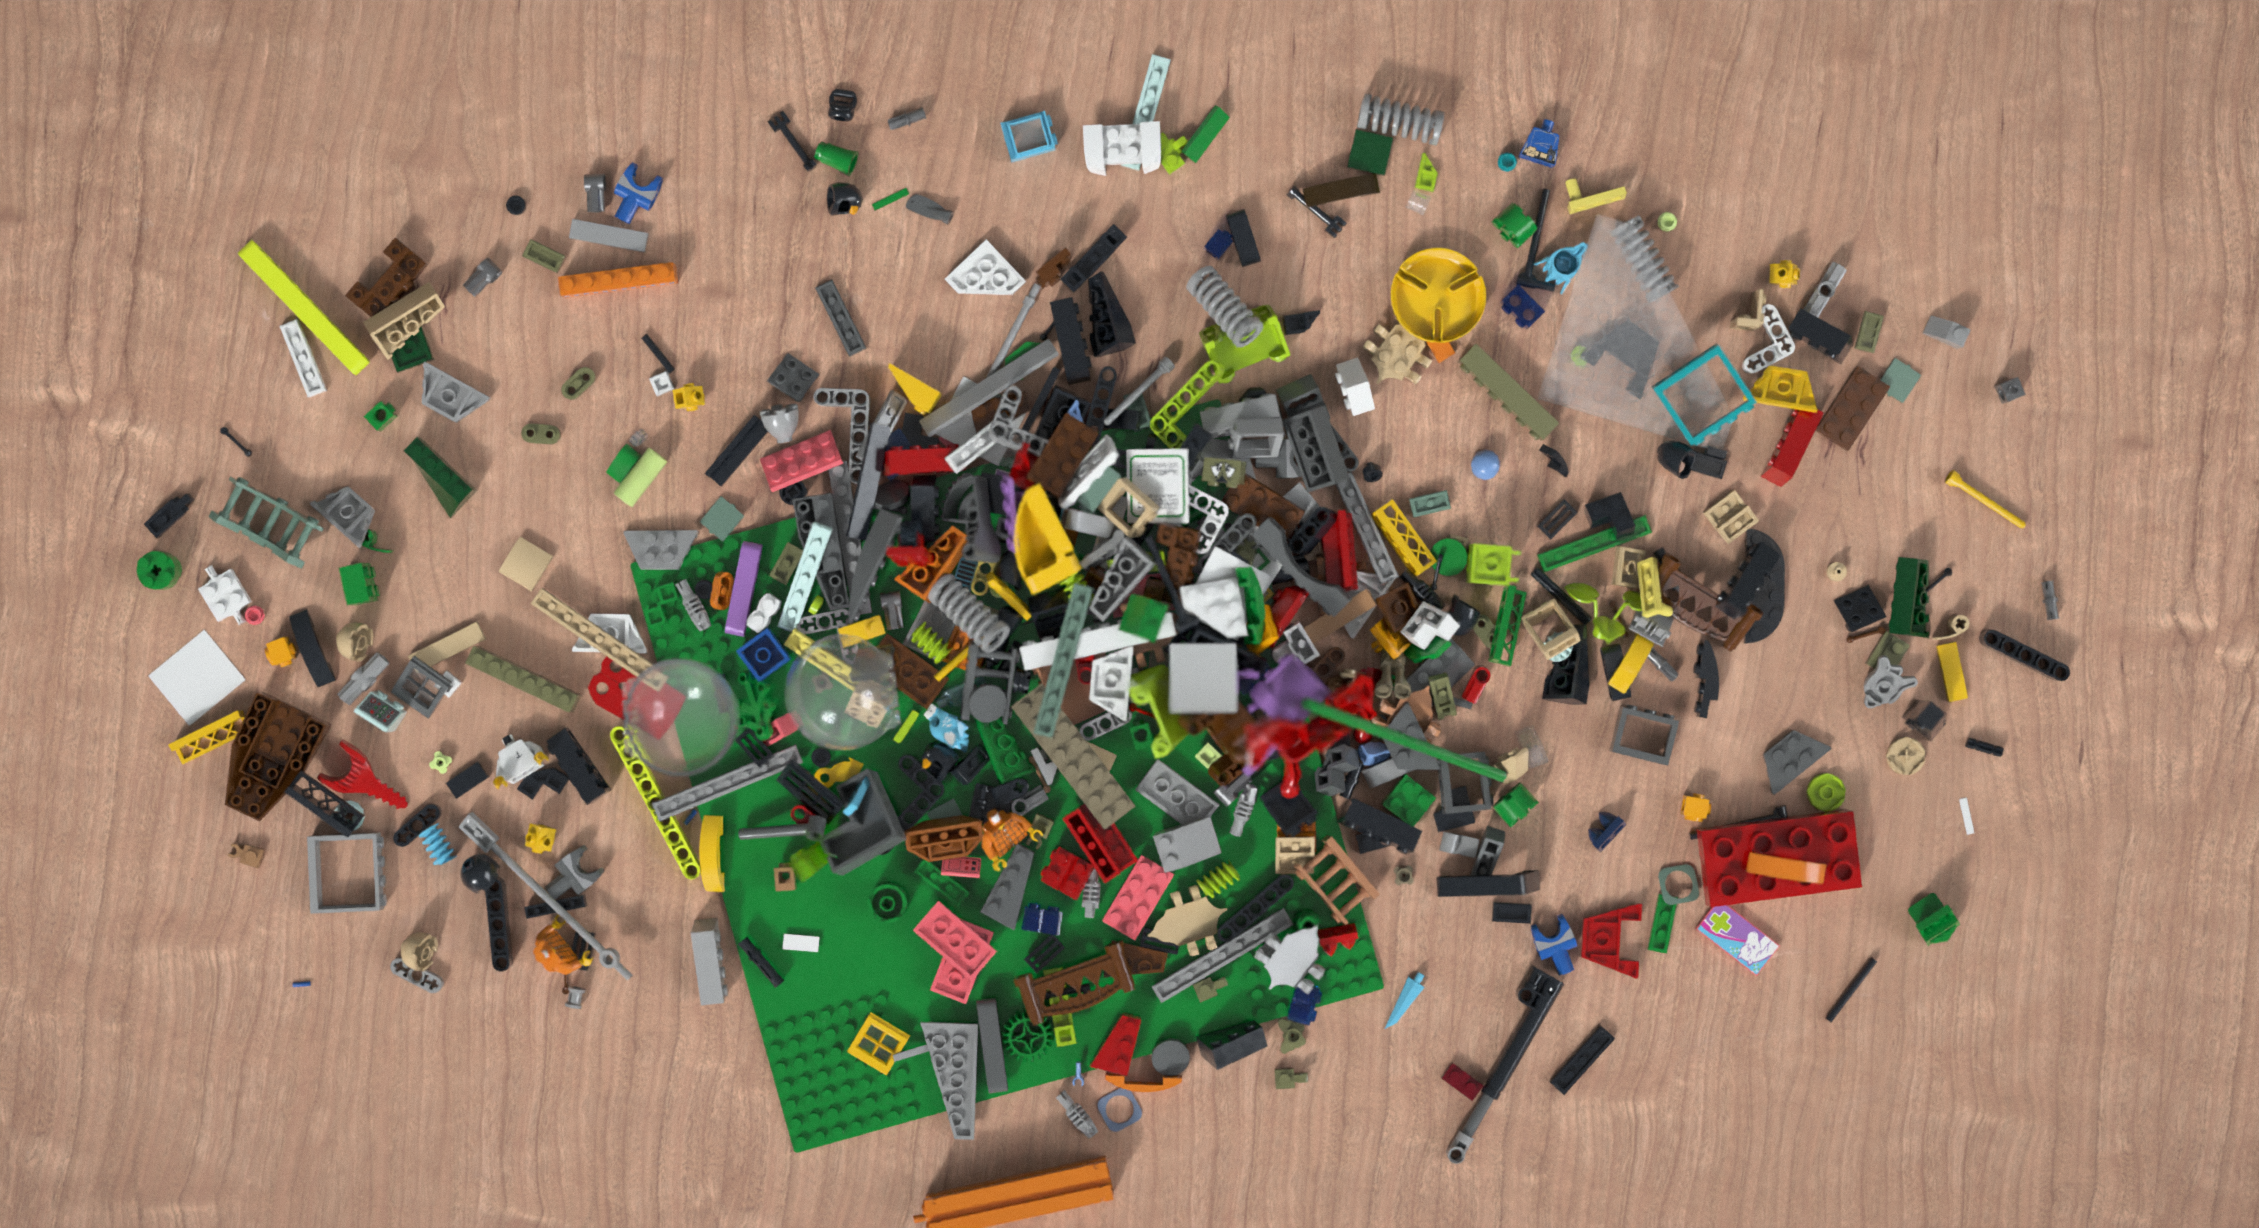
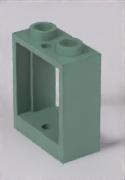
[1078,466,1121,514]

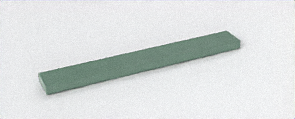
[1033,583,1093,738]

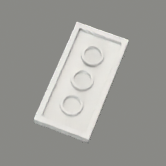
[1057,434,1118,510]

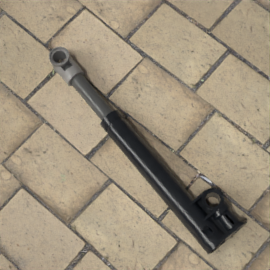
[1446,965,1564,1164]

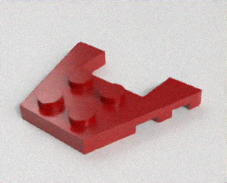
[1581,903,1642,979]

